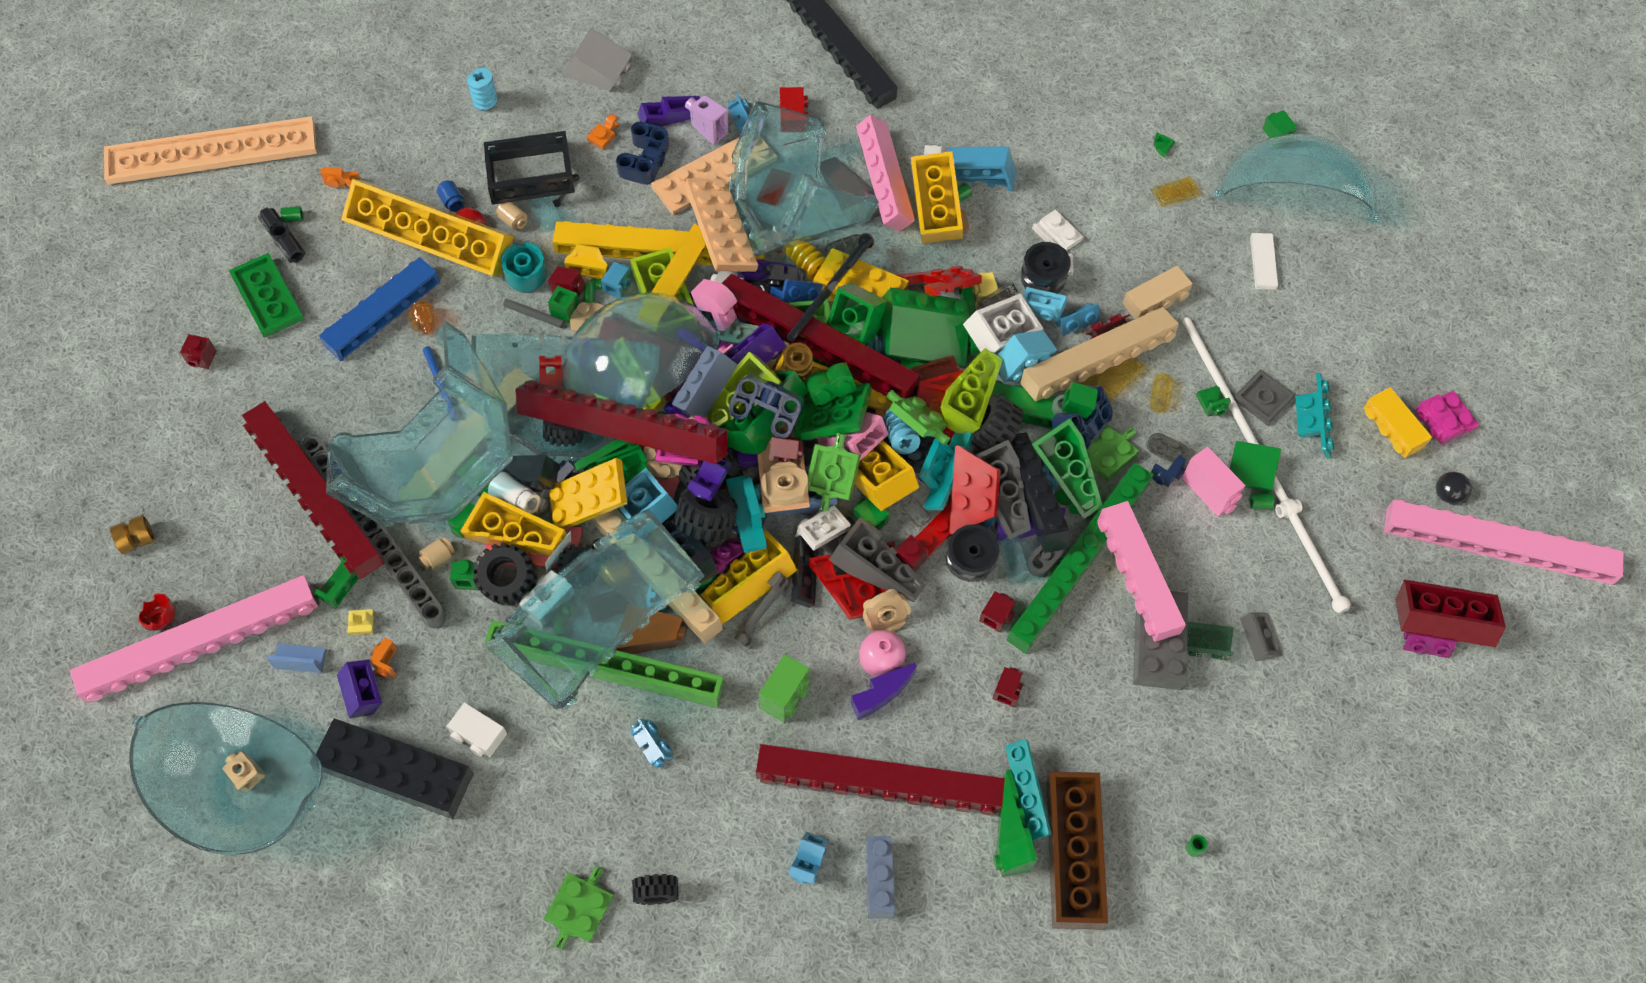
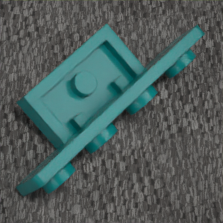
[1295,373,1335,459]
[919,432,973,510]
[726,475,767,553]
[1005,739,1051,841]

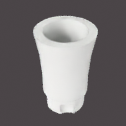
[488,472,541,514]

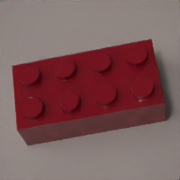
[1395,579,1506,647]

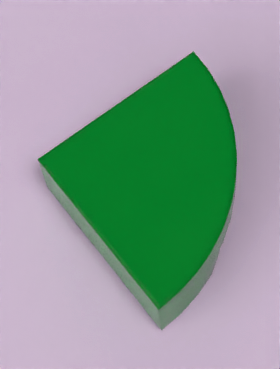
[1154,132,1175,158]

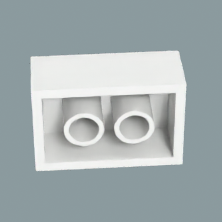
[963,293,1043,355]

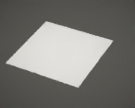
[545,531,571,574]

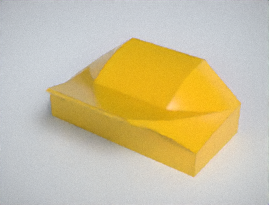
[564,244,609,279]

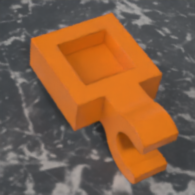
[586,113,619,150]
[320,167,360,188]

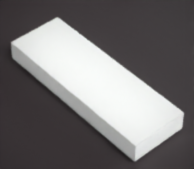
[1250,233,1278,290]

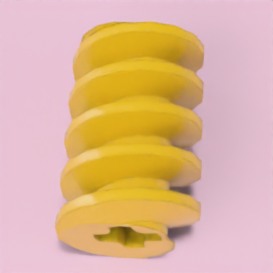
[782,234,826,280]

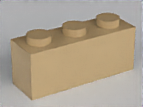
[1122,265,1193,319]

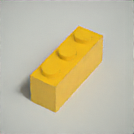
[1363,387,1432,458]

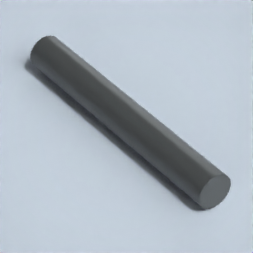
[503,299,565,328]

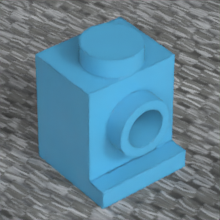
[601,262,632,300]

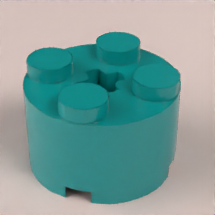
[501,242,547,293]

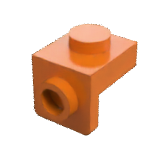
[370,637,397,679]

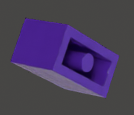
[337,659,382,719]

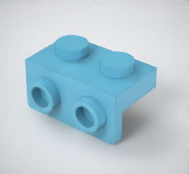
[1023,287,1068,322]

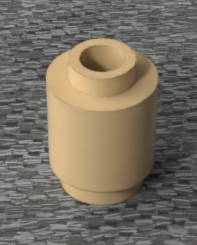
[496,202,528,231]
[418,537,455,570]

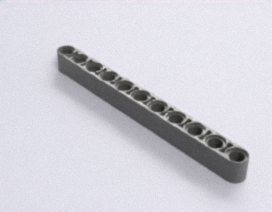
[301,434,446,629]

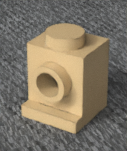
[222,751,267,792]

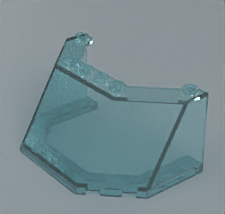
[729,101,879,256]
[326,321,513,527]
[484,509,705,709]

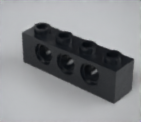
[650,512,718,587]

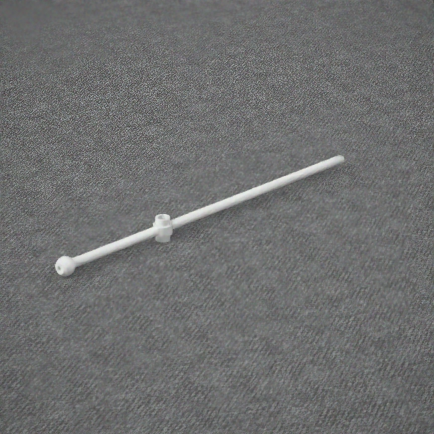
[1182,317,1351,613]

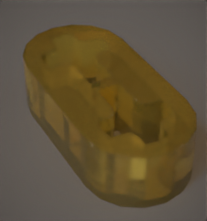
[1149,373,1173,413]

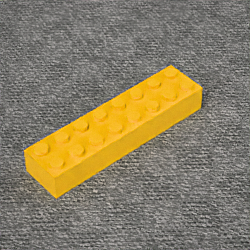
[341,179,514,276]

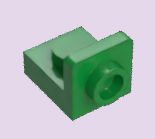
[1196,386,1231,416]

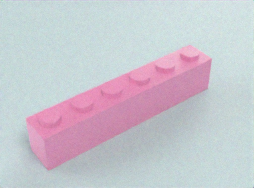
[856,115,915,231]
[1097,501,1186,642]

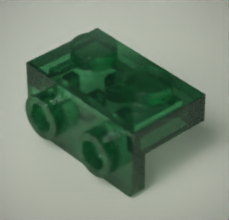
[1187,621,1234,660]

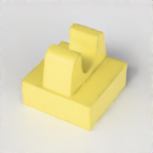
[348,609,374,635]

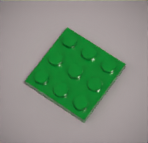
[794,383,872,441]

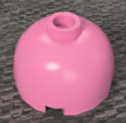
[859,630,906,677]

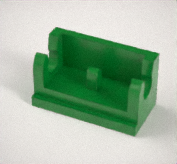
[596,444,650,485]
[313,557,359,609]

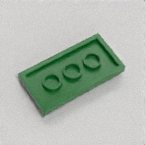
[228,253,305,338]

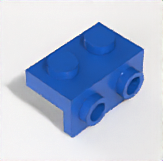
[770,279,823,303]

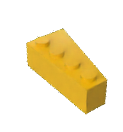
[460,492,567,556]
[701,529,797,624]

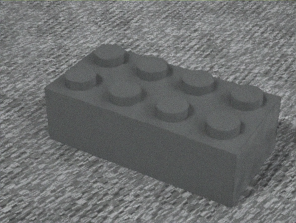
[1133,591,1188,690]

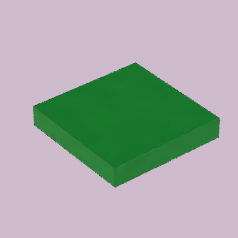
[1229,441,1281,492]

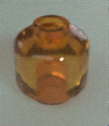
[407,301,439,335]

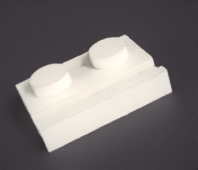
[1032,210,1083,251]

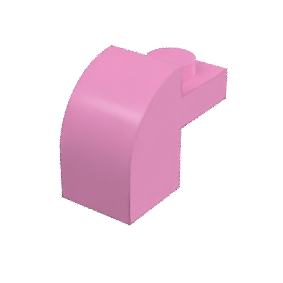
[691,279,737,331]

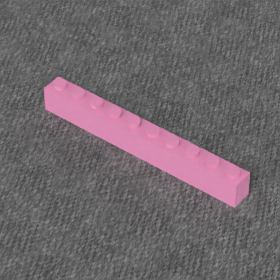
[1384,500,1624,584]
[70,575,318,702]

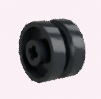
[1020,242,1071,294]
[945,524,1000,582]

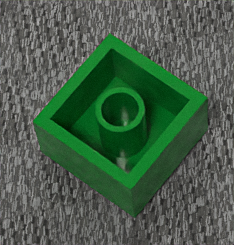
[826,282,887,344]

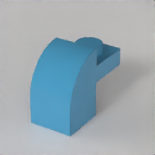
[788,832,829,885]

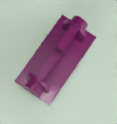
[709,538,744,573]
[1403,632,1457,658]

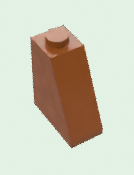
[614,604,686,654]

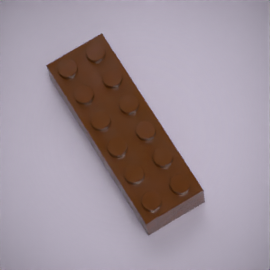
[1046,771,1108,930]

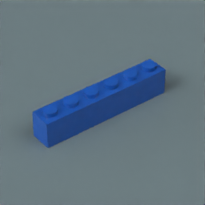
[319,257,440,362]

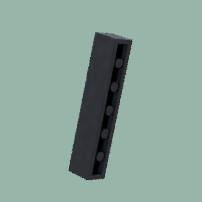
[1010,432,1070,553]

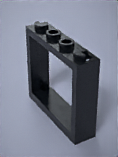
[484,131,575,205]

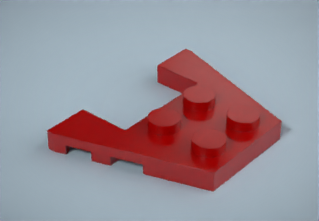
[895,266,982,297]
[808,541,895,620]

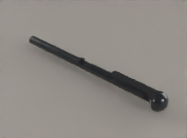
[787,233,874,342]

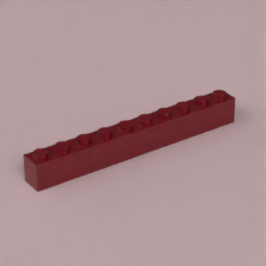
[721,274,920,399]
[515,380,727,464]
[241,401,384,580]
[756,744,1005,816]

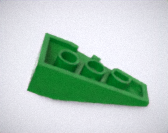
[1032,418,1103,519]
[993,769,1037,877]

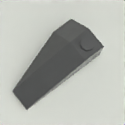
[816,157,881,226]
[977,440,1031,540]
[829,517,926,602]

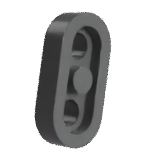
[1027,544,1065,577]

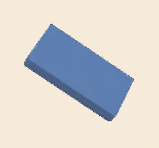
[267,644,327,673]

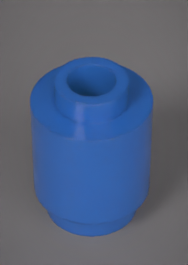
[436,181,465,212]

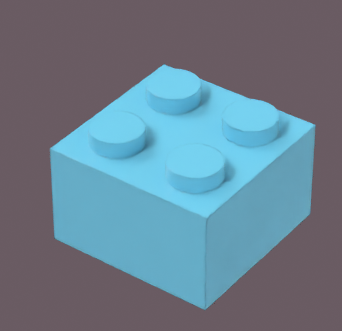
[997,330,1057,383]
[619,468,678,538]

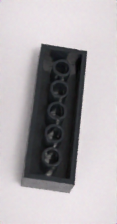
[311,718,474,819]

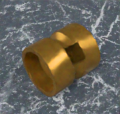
[783,343,813,379]
[110,514,155,554]

